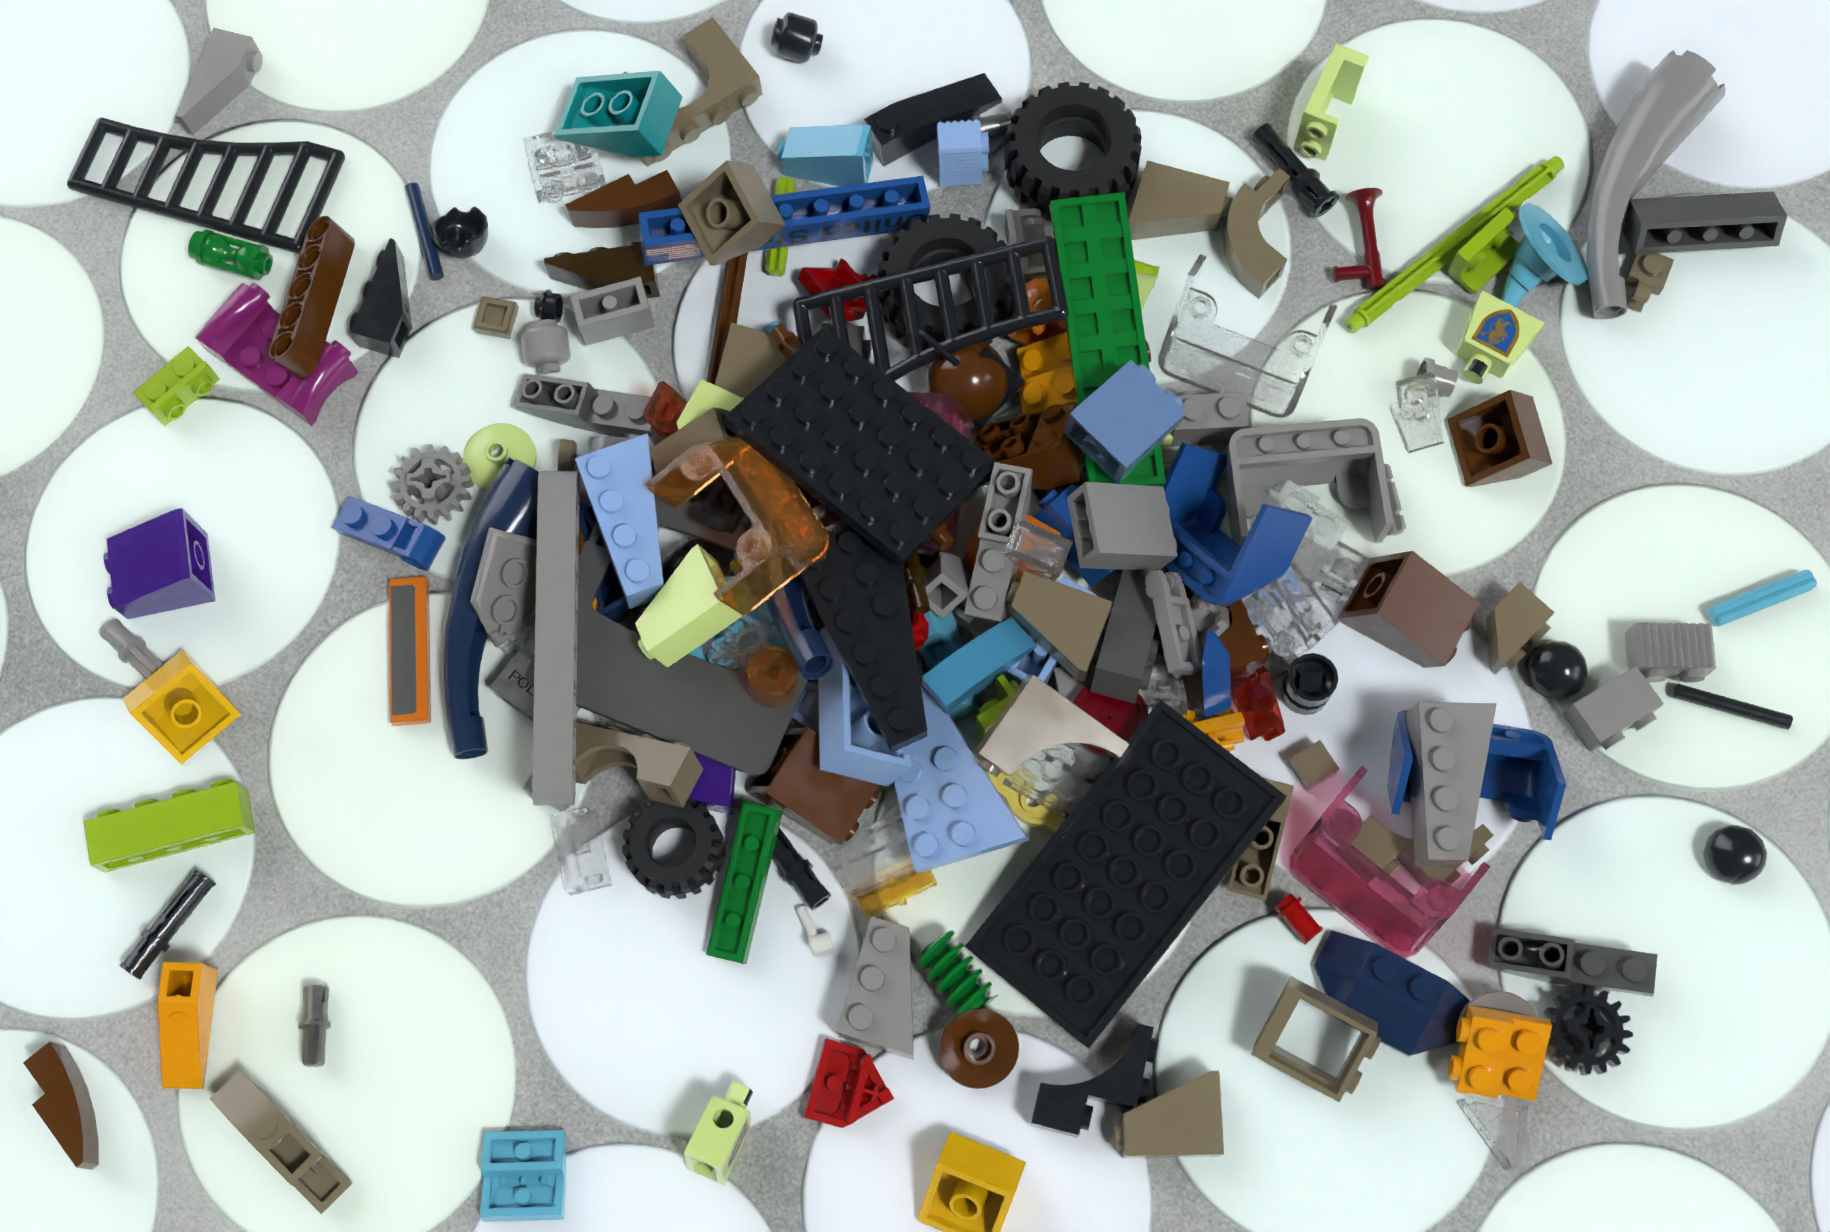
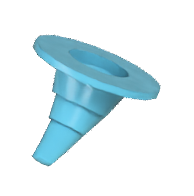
[1502,203,1588,308]

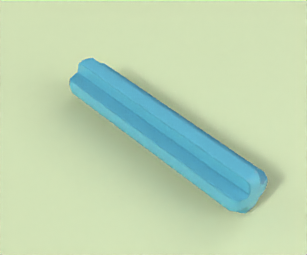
[1707,569,1817,627]

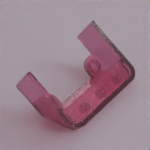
[1288,766,1491,959]

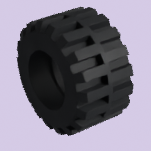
[622,797,725,899]

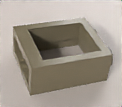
[1251,976,1381,1103]

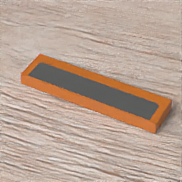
[389,576,431,726]

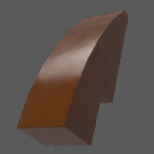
[565,170,682,228]
[23,1041,99,1170]

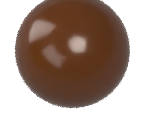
[925,342,1008,422]

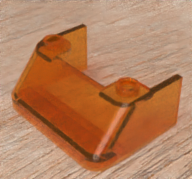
[645,437,829,616]

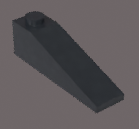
[864,73,1002,167]

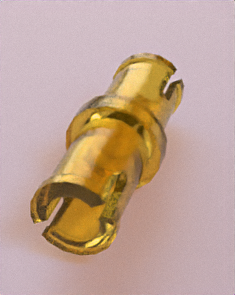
[857,870,938,920]

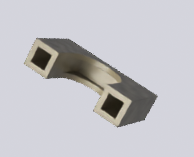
[622,17,762,167]

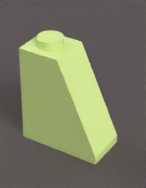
[635,544,742,668]

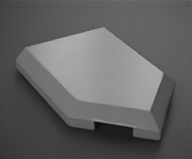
[470,527,537,647]

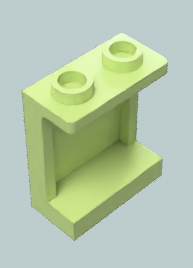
[1293,43,1369,160]

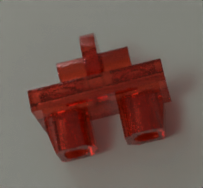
[1231,666,1285,741]

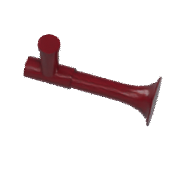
[1333,188,1384,290]

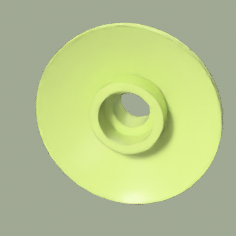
[463,423,537,491]

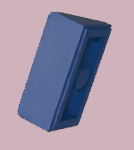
[1202,630,1231,717]

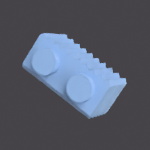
[937,119,989,187]

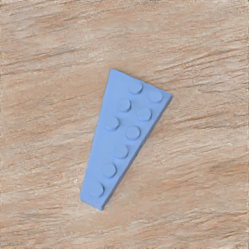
[894,663,1030,873]

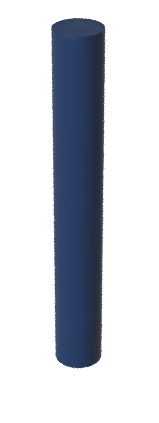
[405,183,444,281]

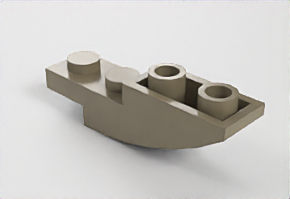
[210,1069,353,1214]

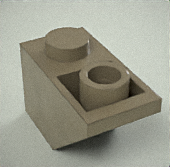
[1486,582,1555,675]

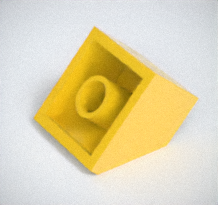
[123,649,241,765]
[917,1131,1026,1232]

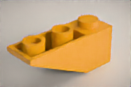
[158,962,218,1089]

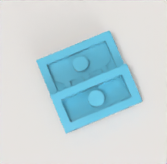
[480,1130,566,1222]

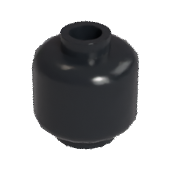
[770,12,823,63]

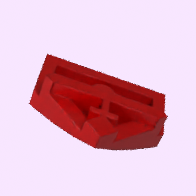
[798,259,878,322]
[803,1038,894,1128]

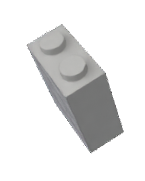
[1067,482,1178,571]

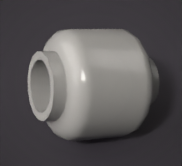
[521,319,571,374]

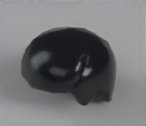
[432,206,488,258]
[1525,641,1588,699]
[1703,825,1767,885]

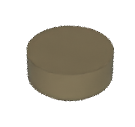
[557,439,577,471]

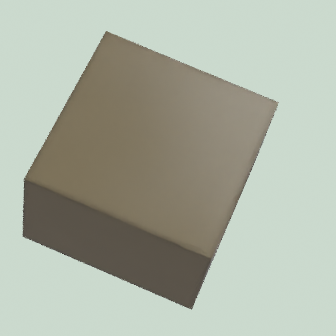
[1288,740,1340,791]

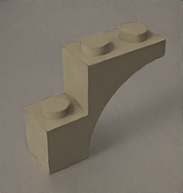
[1336,815,1494,893]

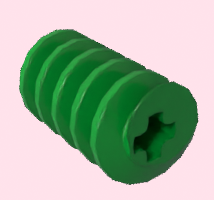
[917,930,998,1017]

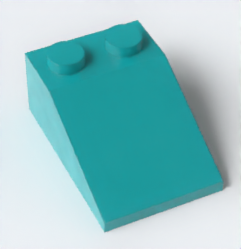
[554,71,683,157]

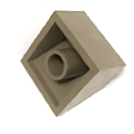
[678,160,786,266]

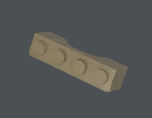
[576,720,703,808]

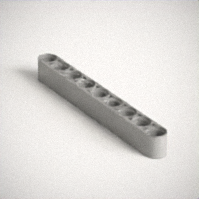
[532,471,580,806]

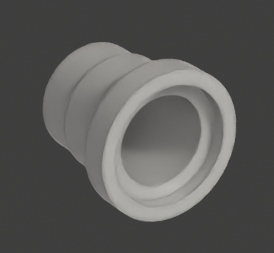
[1413,357,1458,397]

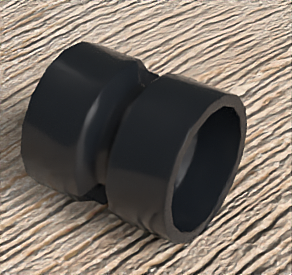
[1280,653,1339,715]

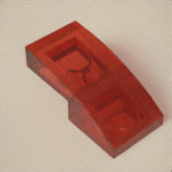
[643,381,687,440]

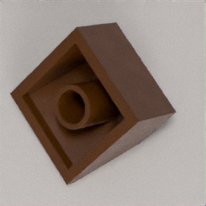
[1447,390,1553,487]

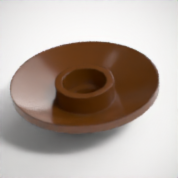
[939,1008,1019,1089]

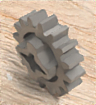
[391,444,474,525]

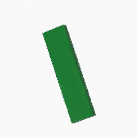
[706,801,783,964]

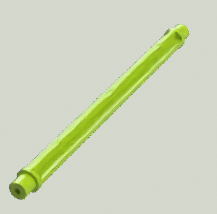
[1344,156,1565,334]

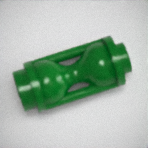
[188,229,273,280]

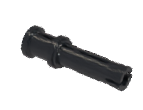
[1252,123,1339,217]

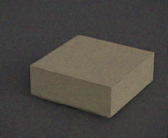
[473,296,519,339]

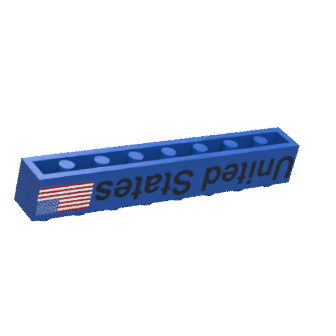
[638,176,931,266]

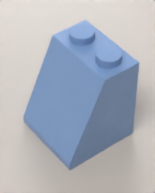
[1064,360,1186,484]

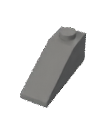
[175,27,263,135]

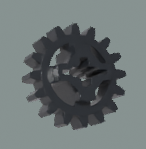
[1543,986,1633,1076]

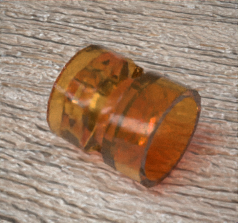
[746,646,798,708]

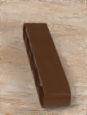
[269,216,355,379]

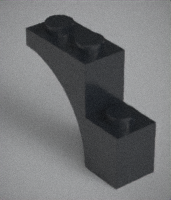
[1030,1023,1159,1138]

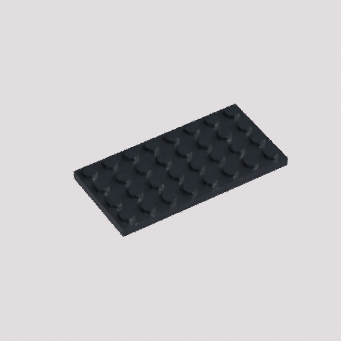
[965,699,1287,1049]

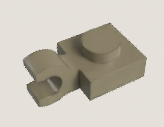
[1625,253,1674,312]

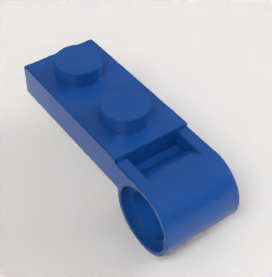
[331,496,446,571]

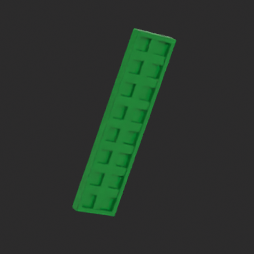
[1049,192,1166,486]

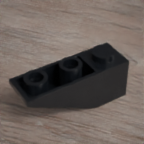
[350,238,412,358]

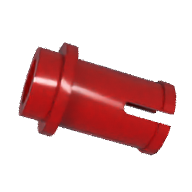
[1274,893,1323,945]

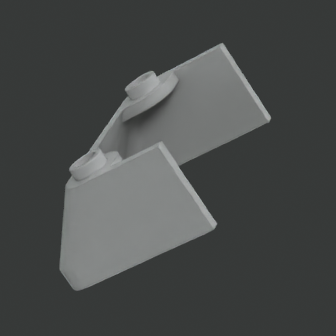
[1227,418,1394,547]

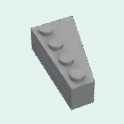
[1406,702,1497,868]

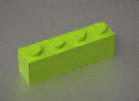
[83,779,256,873]

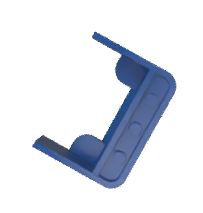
[1163,442,1313,607]
[1387,710,1566,840]

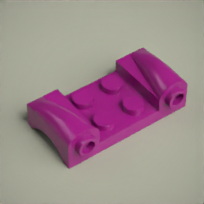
[195,283,358,426]

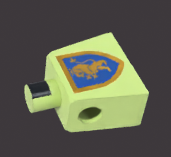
[1457,290,1545,384]
[684,1082,753,1185]

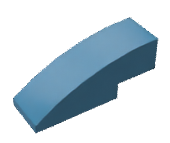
[922,617,1037,714]

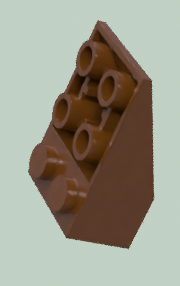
[974,401,1085,490]

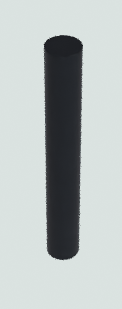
[1672,683,1793,730]

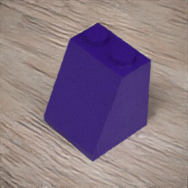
[103,508,216,619]

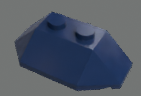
[1314,930,1470,1057]

